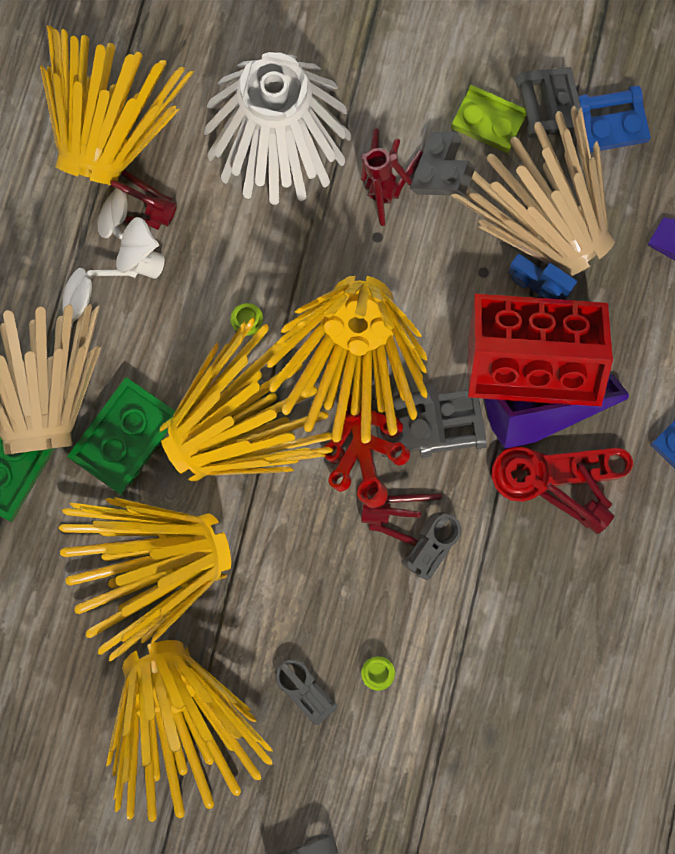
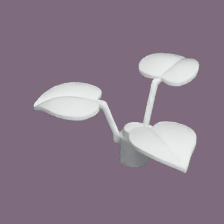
[62,188,165,328]

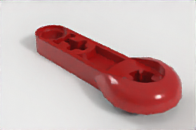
[492,447,633,502]

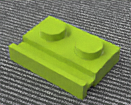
[451,85,527,154]

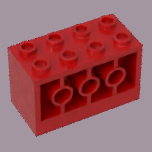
[468,294,613,407]

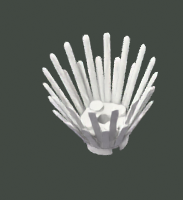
[204,52,351,205]

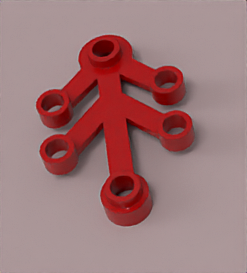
[324,395,410,508]

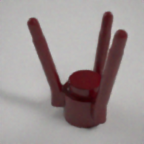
[365,128,423,204]
[361,148,412,226]
[110,169,178,230]
[540,464,615,535]
[361,493,442,546]

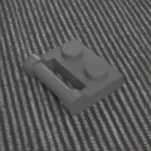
[515,67,586,138]
[371,384,446,458]
[415,390,487,458]

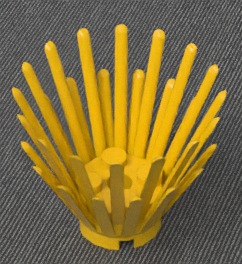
[40,25,194,185]
[267,276,427,443]
[160,317,333,481]
[58,497,231,661]
[106,640,273,822]

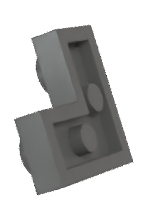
[410,132,476,196]

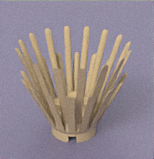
[451,106,615,276]
[0,304,101,455]

